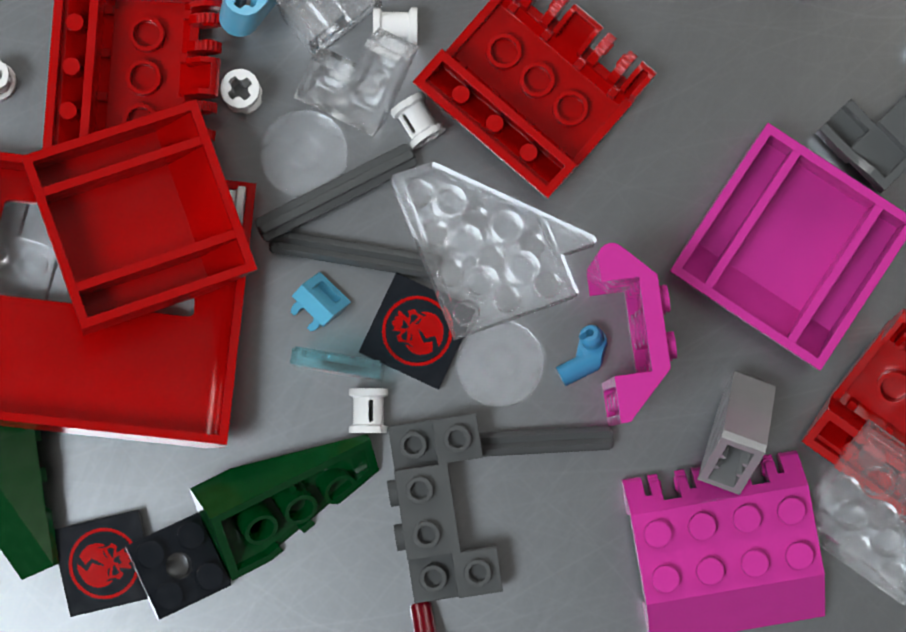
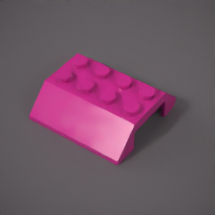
[587,243,677,426]
[622,450,825,632]

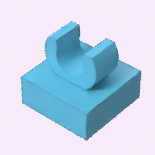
[291,272,351,332]

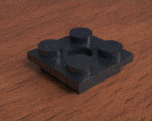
[124,512,231,620]

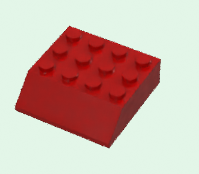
[21,99,257,336]

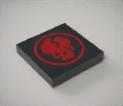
[359,273,476,390]
[54,510,148,617]

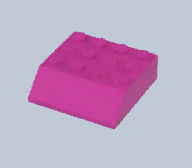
[669,123,906,371]

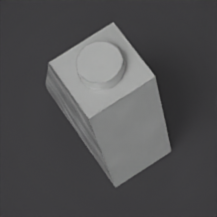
[697,371,776,495]

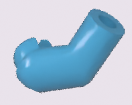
[556,325,607,387]

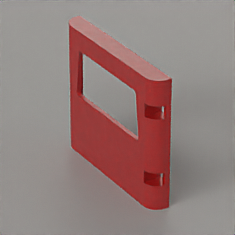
[0,152,257,448]

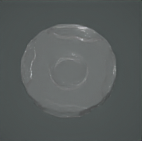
[260,110,348,197]
[456,319,543,407]

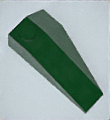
[0,426,59,580]
[190,434,379,581]

